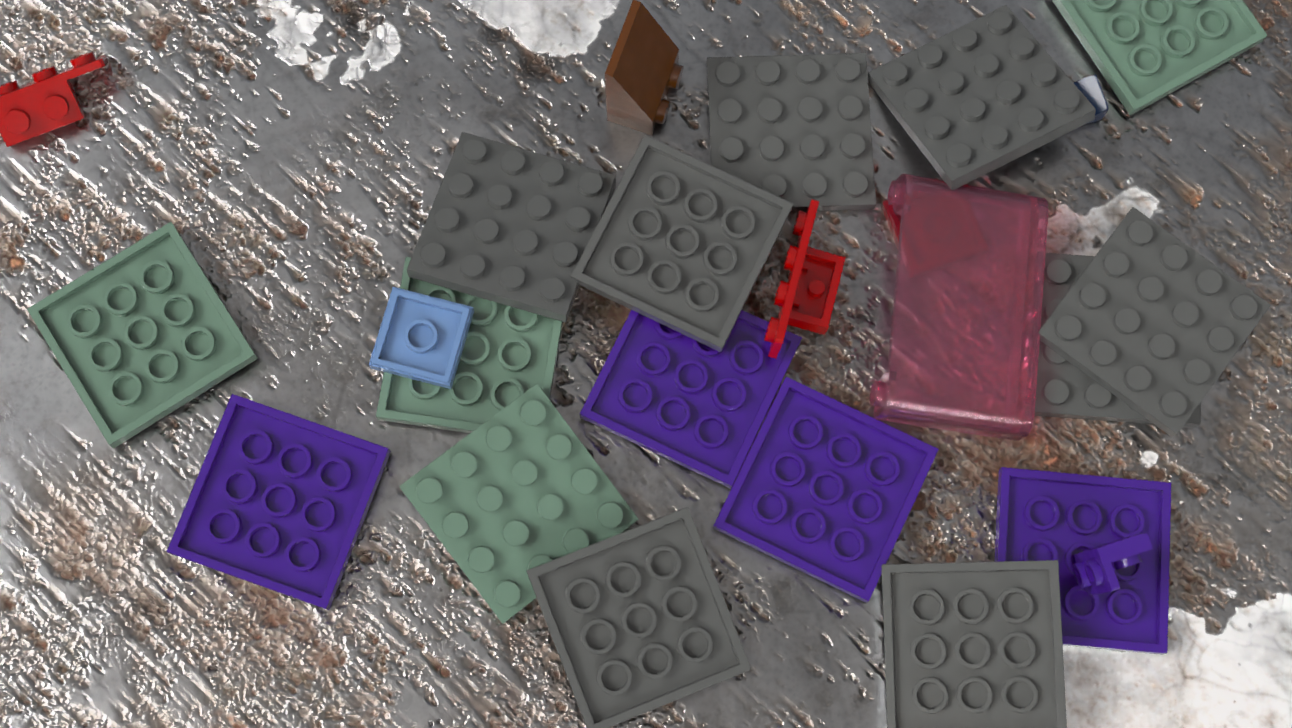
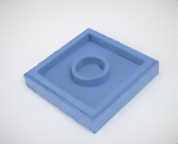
[369,287,474,389]

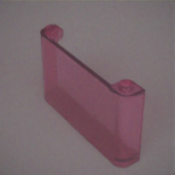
[870,173,1048,441]

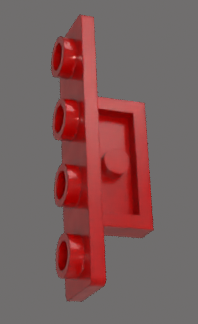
[0,52,108,147]
[764,199,846,359]

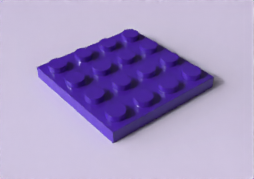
[579,310,802,489]
[713,377,939,603]
[166,394,391,610]
[994,467,1172,655]

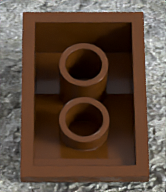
[605,0,684,135]

